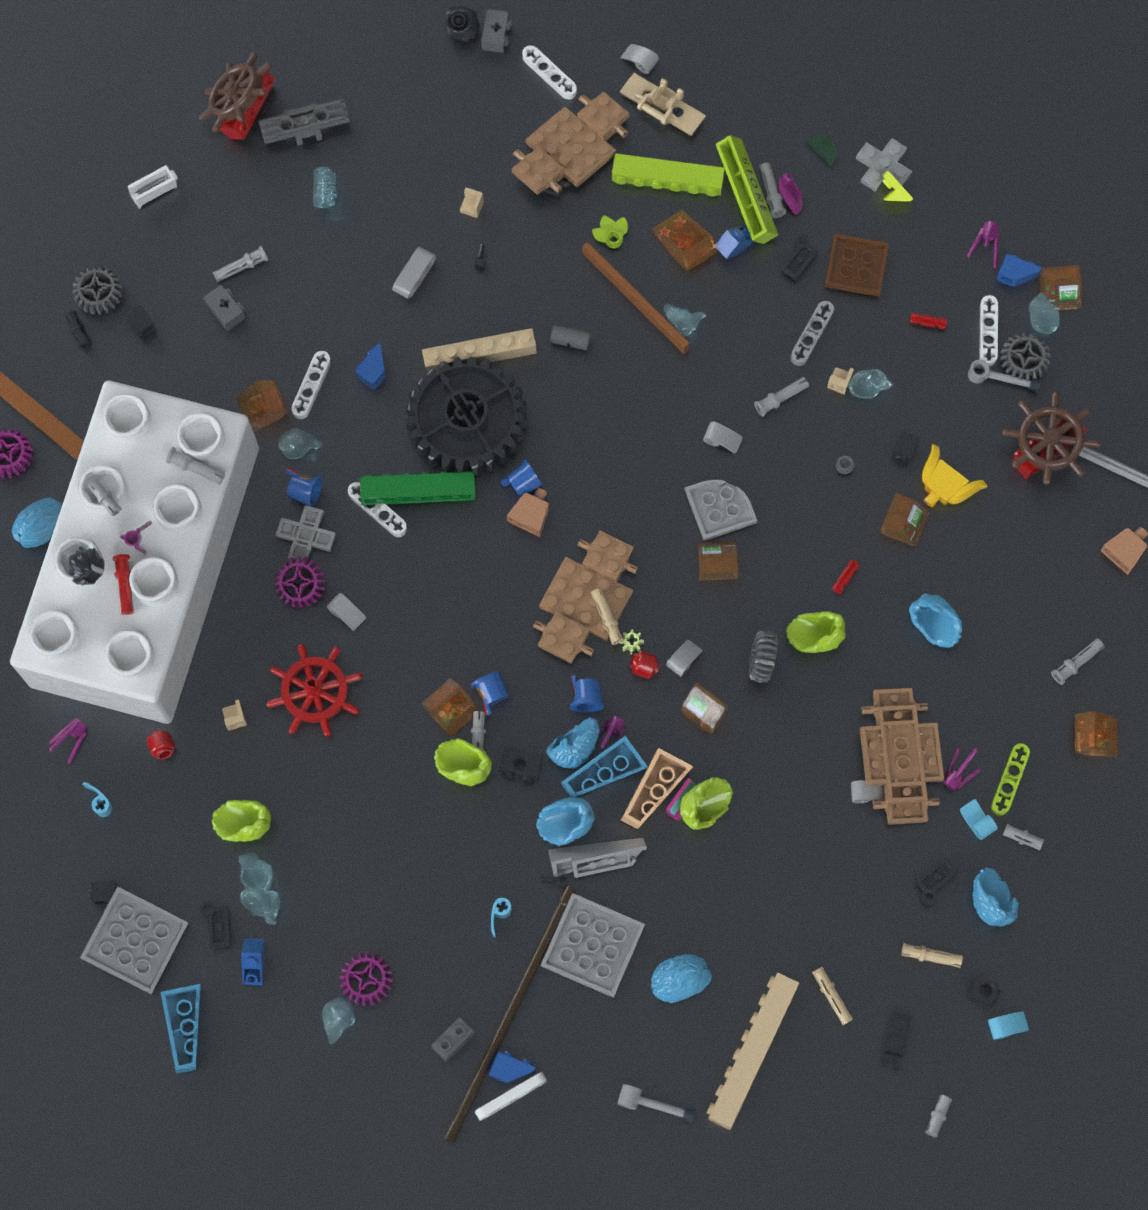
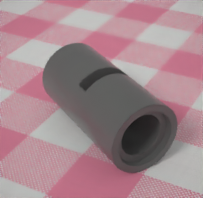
[550,324,591,351]

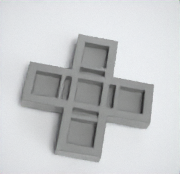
[856,138,912,192]
[276,505,336,562]

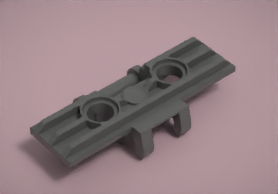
[259,98,350,146]

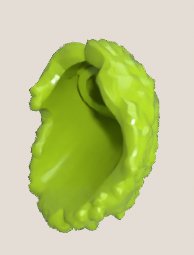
[786,611,846,653]
[434,738,492,787]
[680,777,733,830]
[212,800,271,842]

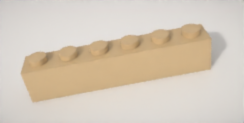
[422,328,537,375]

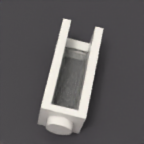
[128,165,178,209]

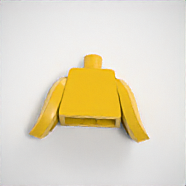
[922,444,988,507]

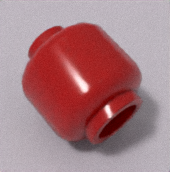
[630,651,660,679]
[147,730,175,760]

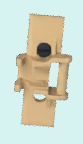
[620,73,706,136]

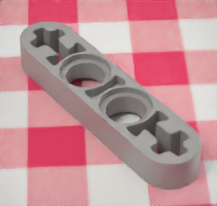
[791,301,834,366]

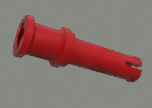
[112,554,134,615]

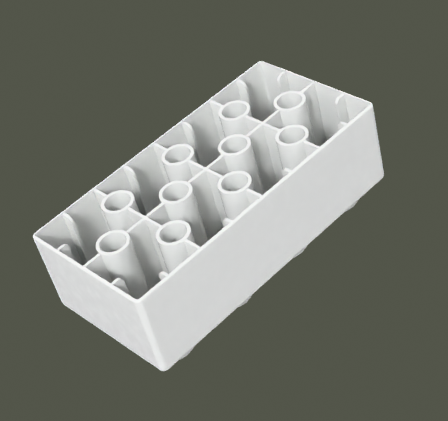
[10,380,259,724]

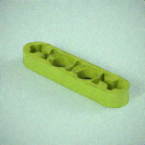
[991,743,1030,816]

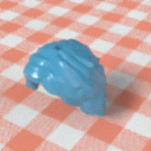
[12,497,62,548]
[909,593,962,648]
[547,717,600,768]
[536,797,595,847]
[972,868,1019,926]
[651,954,712,1003]

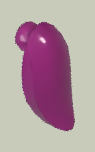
[779,173,803,215]

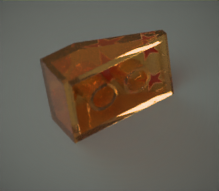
[652,210,717,271]

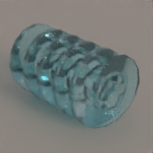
[313,167,336,208]

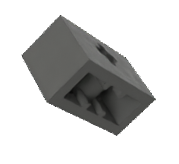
[481,9,512,53]
[203,285,246,331]
[431,1017,475,1063]

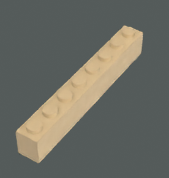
[707,973,799,1130]

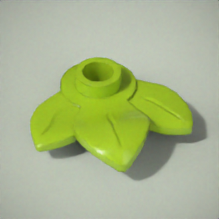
[592,215,628,248]

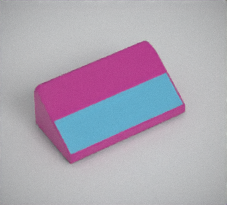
[666,778,696,821]

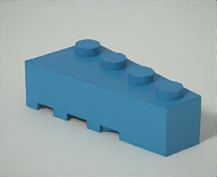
[561,736,648,797]
[161,984,201,1074]

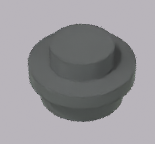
[835,455,855,474]

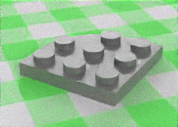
[684,480,758,541]

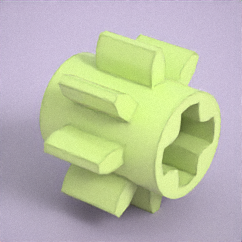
[620,629,644,655]

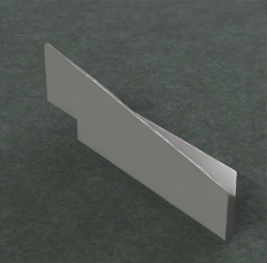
[548,838,646,878]

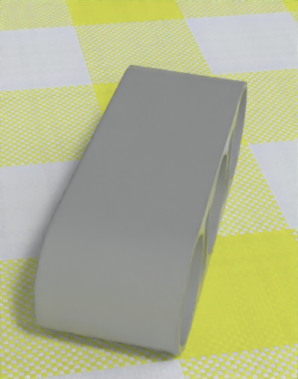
[392,246,436,299]

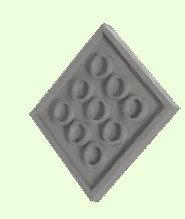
[80,887,188,994]
[541,893,645,998]

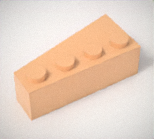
[621,748,693,829]

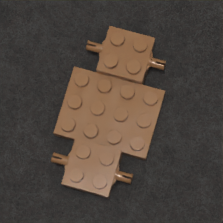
[512,91,629,195]
[533,531,639,664]
[860,688,944,825]

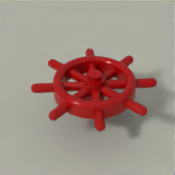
[266,644,363,737]

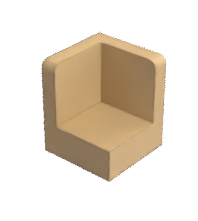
[460,188,484,218]
[827,368,854,395]
[222,699,247,731]

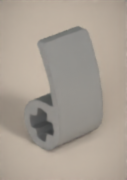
[621,44,659,74]
[703,422,743,454]
[326,592,366,631]
[666,640,703,677]
[851,780,885,803]

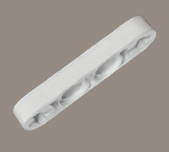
[522,46,577,100]
[980,295,998,366]
[292,351,331,419]
[348,482,407,537]
[475,1072,548,1121]

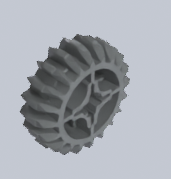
[72,265,123,315]
[1000,333,1051,381]
[748,631,778,683]

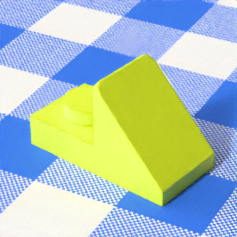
[882,170,913,201]

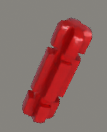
[910,313,947,329]
[832,560,859,594]

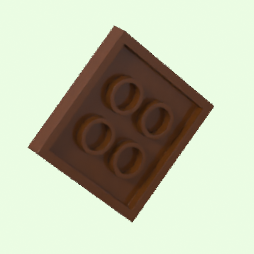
[825,234,889,297]

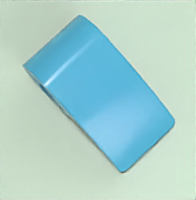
[83,782,113,817]
[960,799,998,840]
[491,898,512,938]
[988,1011,1029,1040]

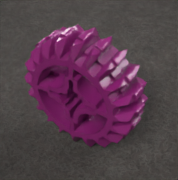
[0,428,33,478]
[274,556,326,608]
[339,952,393,1006]

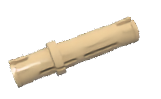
[591,588,623,645]
[901,943,963,968]
[812,967,853,1025]

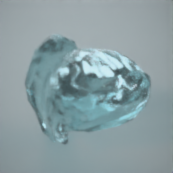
[1028,293,1059,334]
[663,303,706,336]
[848,369,893,399]
[278,428,322,459]
[239,852,273,890]
[240,887,281,925]
[322,997,355,1044]

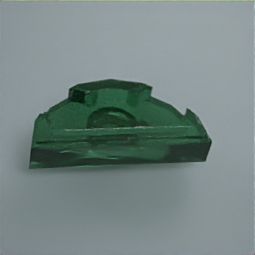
[806,135,837,167]

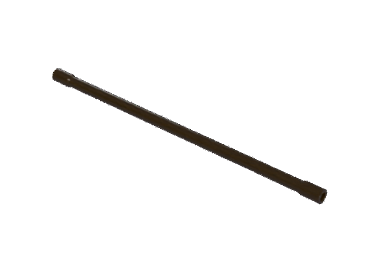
[443,886,576,1143]

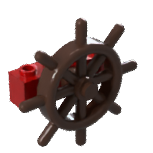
[199,52,276,139]
[1002,392,1101,485]

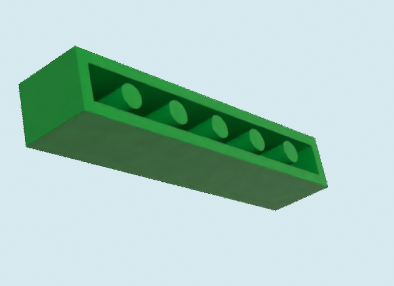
[360,470,475,505]

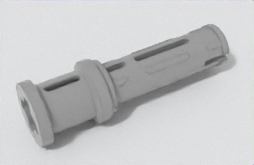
[759,163,786,218]
[213,246,269,282]
[754,377,809,417]
[166,447,225,484]
[1051,638,1105,685]

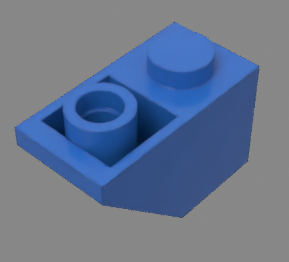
[714,225,754,259]
[997,254,1042,287]
[355,344,386,391]
[241,938,265,985]
[489,1051,536,1084]

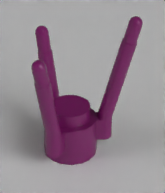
[967,221,1000,269]
[120,521,152,554]
[597,715,625,748]
[49,718,87,764]
[942,748,981,791]

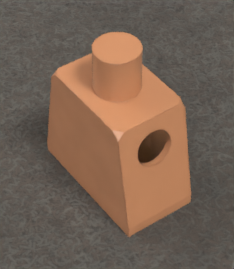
[507,488,549,537]
[1101,527,1148,575]

